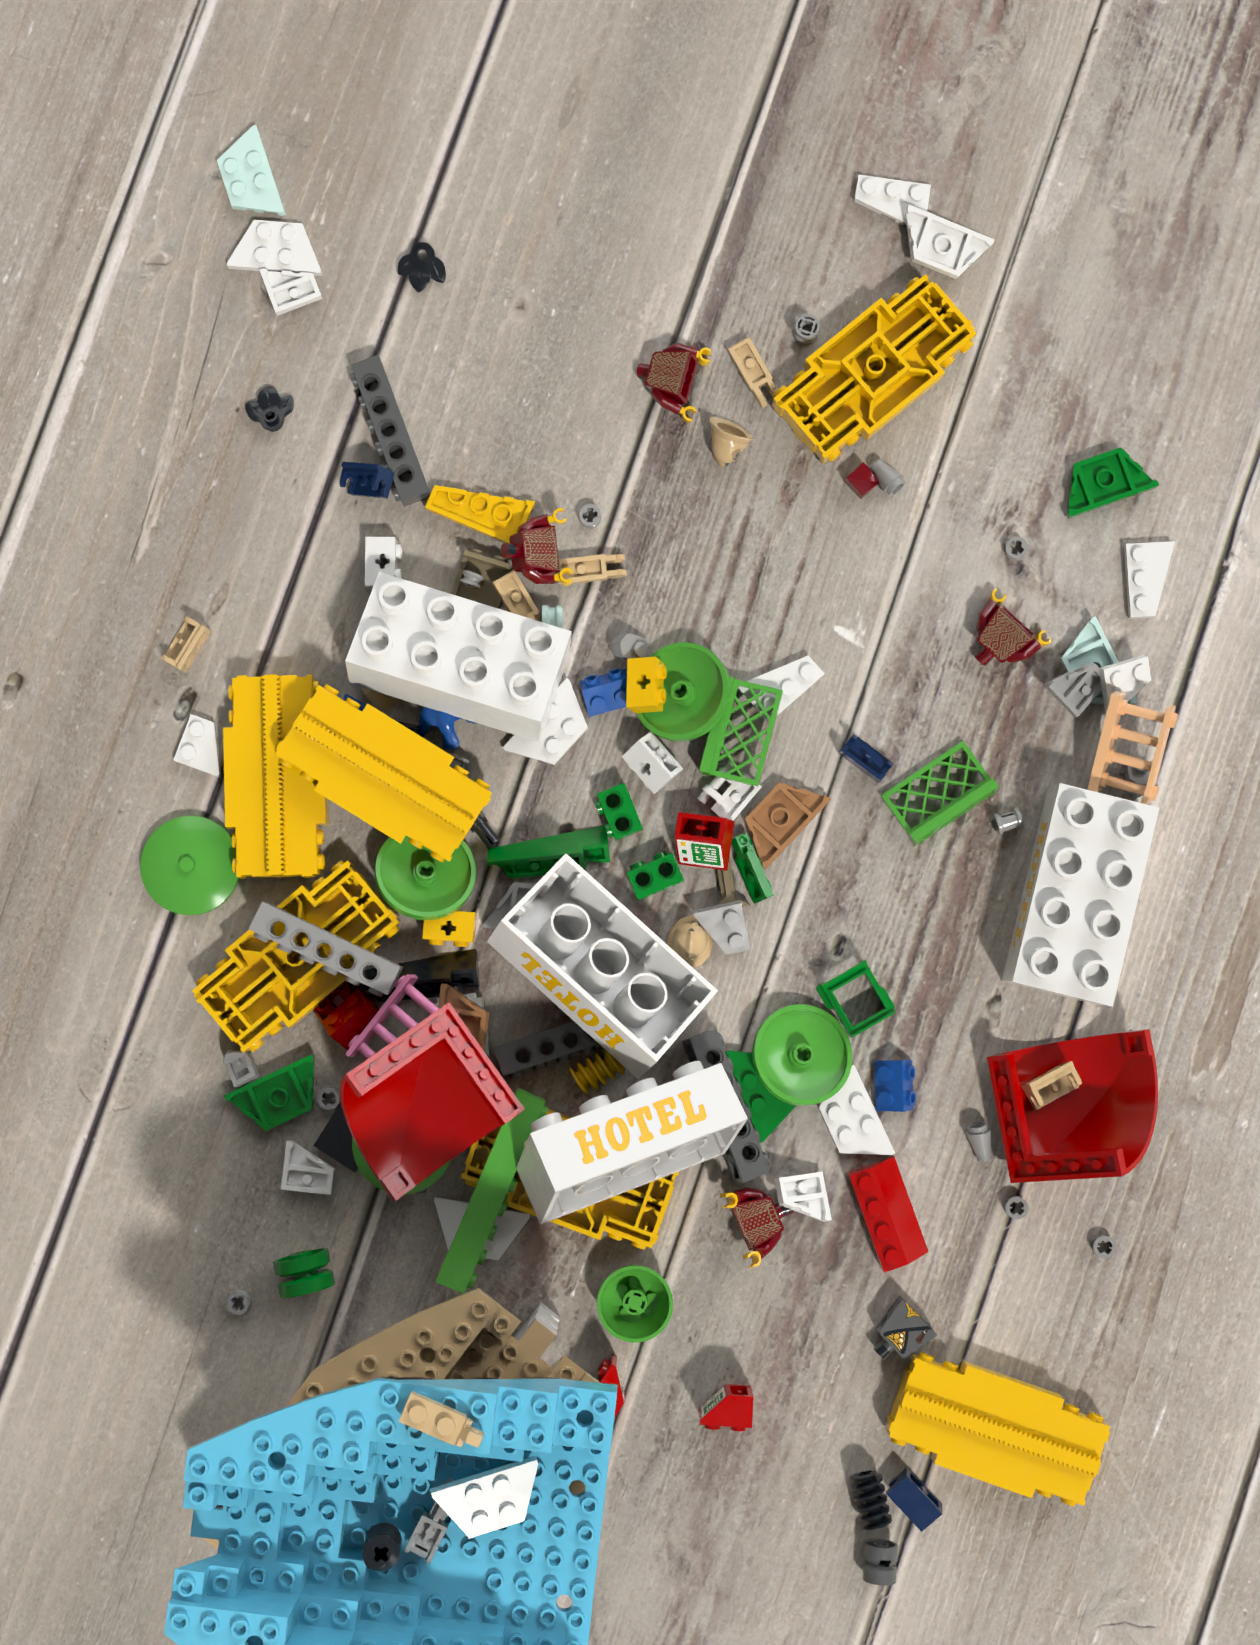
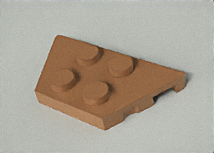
[745,782,831,870]
[438,984,489,1052]

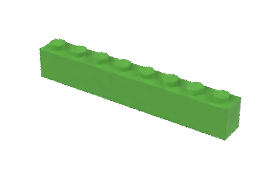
[436,1088,548,1294]

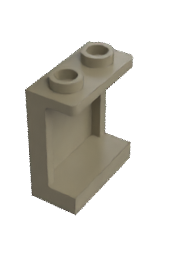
[451,548,512,609]

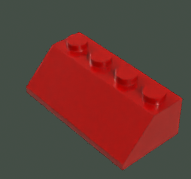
[846,1156,929,1273]

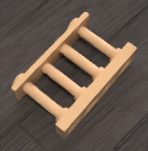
[1087,691,1178,805]

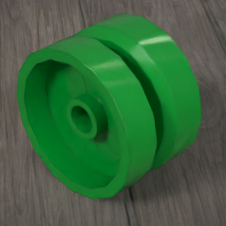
[273,1248,336,1298]

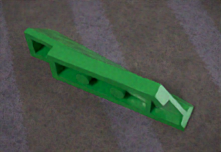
[487,825,610,878]

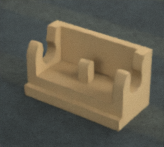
[161,616,211,673]
[1022,1061,1082,1110]

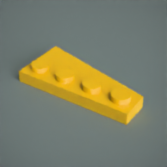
[425,485,535,543]

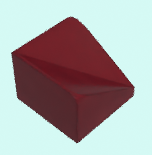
[844,462,879,499]

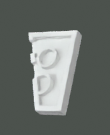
[854,175,931,225]
[1124,541,1175,619]
[738,655,825,724]

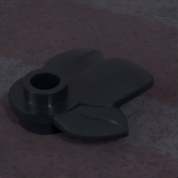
[397,242,446,293]
[245,386,294,432]

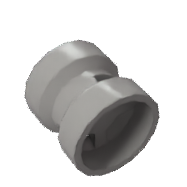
[793,314,820,345]

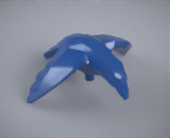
[417,707,476,750]

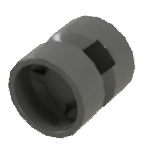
[863,1539,898,1586]

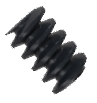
[850,1470,892,1530]
[362,1522,402,1571]

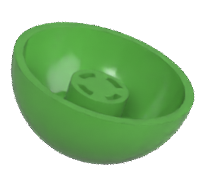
[597,1265,673,1343]

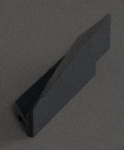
[354,949,480,1002]

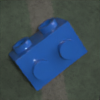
[579,668,627,717]
[874,1060,916,1112]

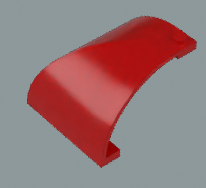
[340,1002,525,1202]
[987,1029,1158,1183]

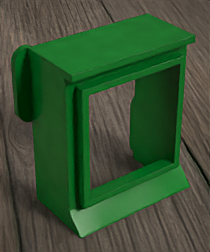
[817,960,895,1038]

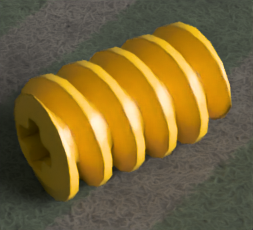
[569,1049,625,1094]

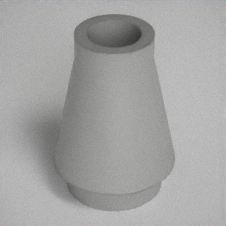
[870,459,905,496]
[966,1122,992,1162]

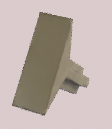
[717,856,750,907]

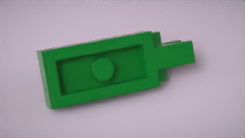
[731,833,774,904]

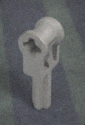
[404,1478,456,1564]

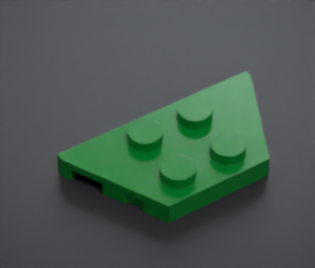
[1067,447,1159,519]
[725,1050,797,1143]
[224,1054,315,1131]

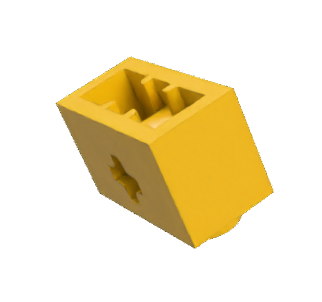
[626,657,667,713]
[422,911,477,947]

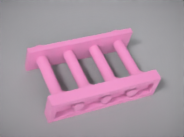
[346,975,459,1059]

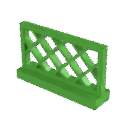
[699,676,783,787]
[881,741,999,846]

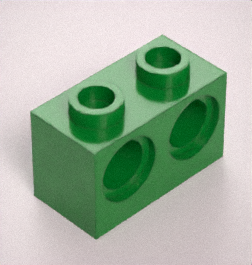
[594,783,643,841]
[626,851,684,901]

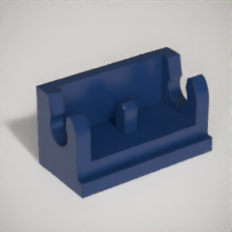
[339,462,394,499]
[838,734,893,783]
[886,1466,942,1532]

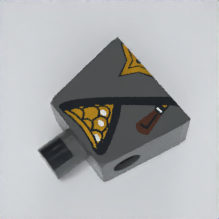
[873,1296,937,1360]

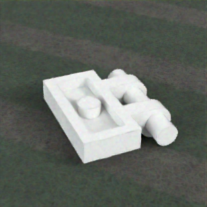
[697,761,761,821]

